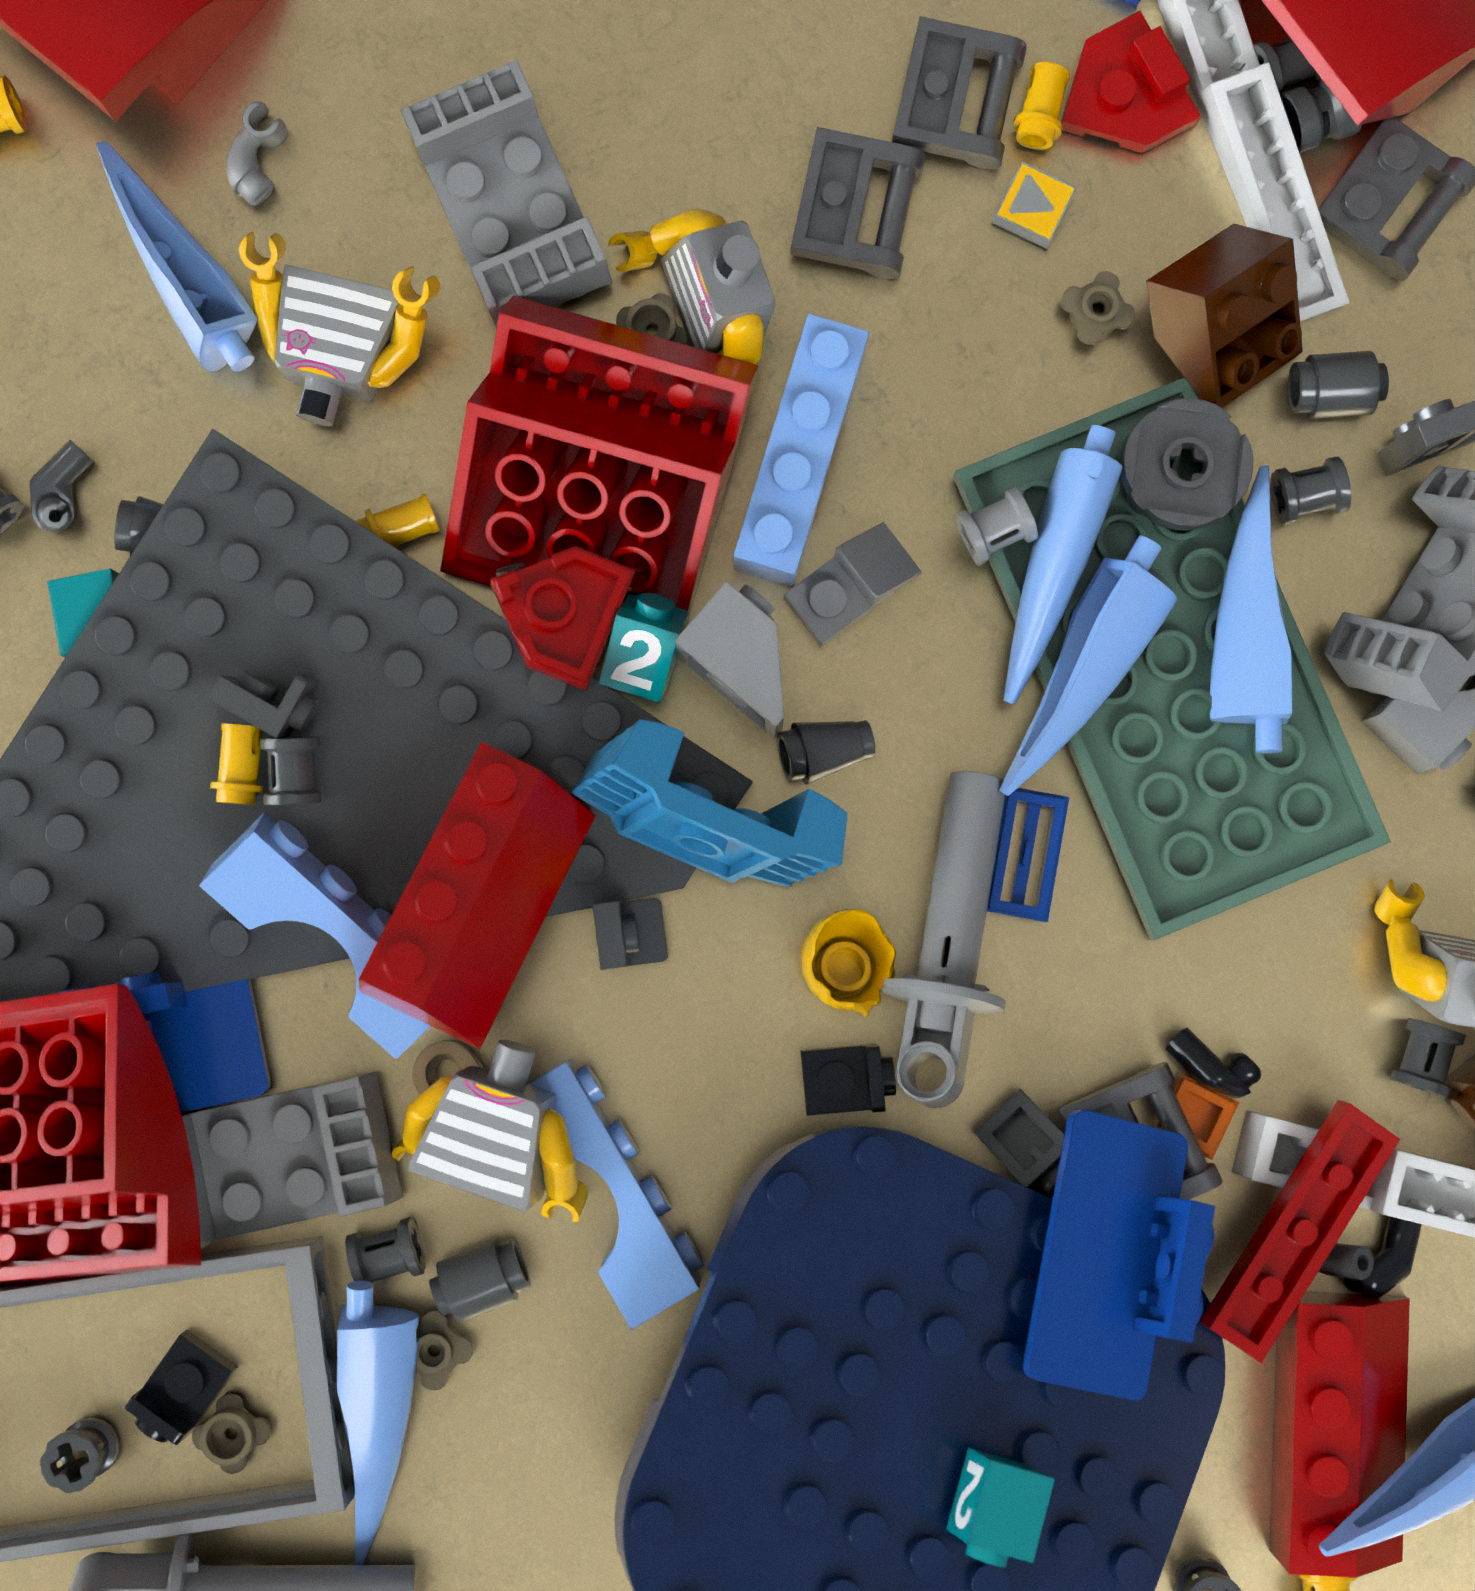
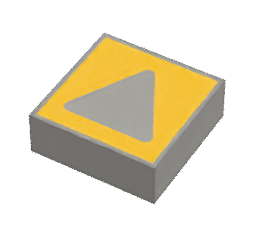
[992,161,1077,249]

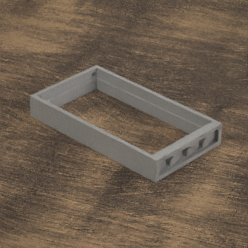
[0,1236,355,1562]

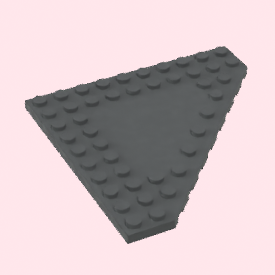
[0,428,753,1002]

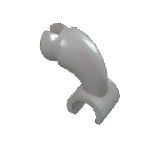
[226,101,287,205]

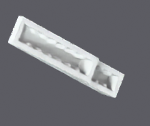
[1156,0,1350,322]
[1232,1110,1475,1238]

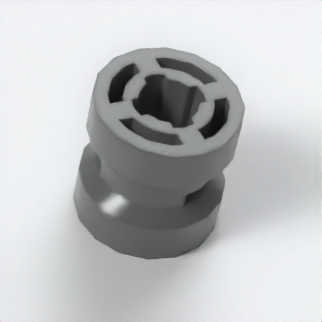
[1280,79,1362,153]

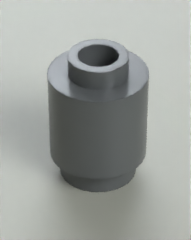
[1288,351,1389,419]
[429,1239,531,1324]

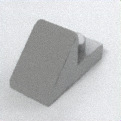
[783,522,922,647]

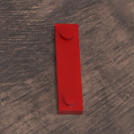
[1199,1100,1400,1363]

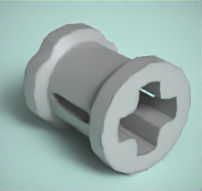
[955,487,1039,566]

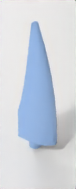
[96,141,258,372]
[1003,425,1122,705]
[1210,465,1292,753]
[999,536,1178,796]
[337,1281,419,1565]
[1318,1398,1475,1557]

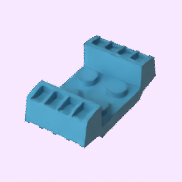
[571,719,847,888]

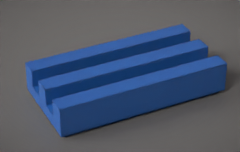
[987,788,1069,922]

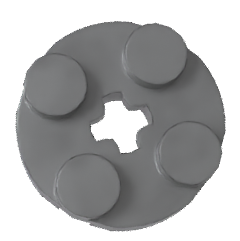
[1120,398,1254,531]

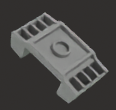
[400,60,613,328]
[1324,466,1475,712]
[182,1071,403,1248]

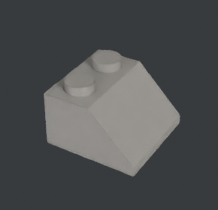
[674,581,784,739]

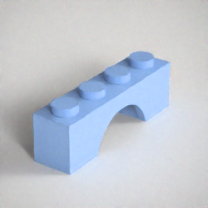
[733,313,870,588]
[199,812,431,1059]
[528,1058,705,1330]

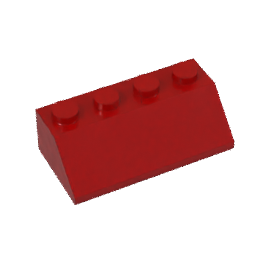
[358,742,595,1049]
[1269,1291,1410,1578]

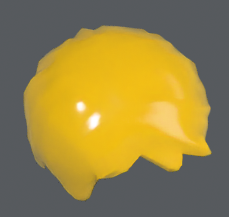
[800,909,896,1017]

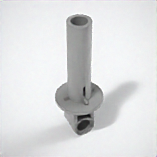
[882,771,1006,1108]
[68,1533,415,1591]

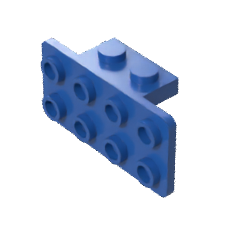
[59,972,271,1113]
[1023,1110,1215,1401]

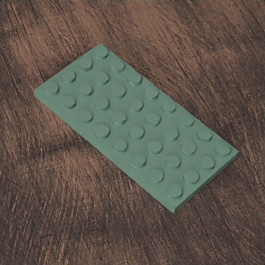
[953,377,1391,940]

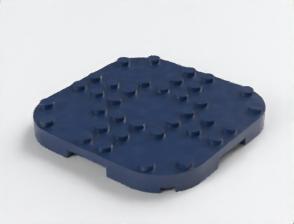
[614,1125,1226,1591]

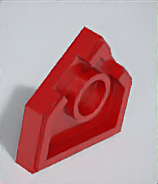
[1061,11,1201,154]
[491,546,635,691]

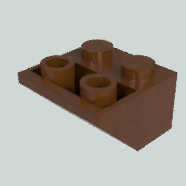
[1146,224,1303,408]

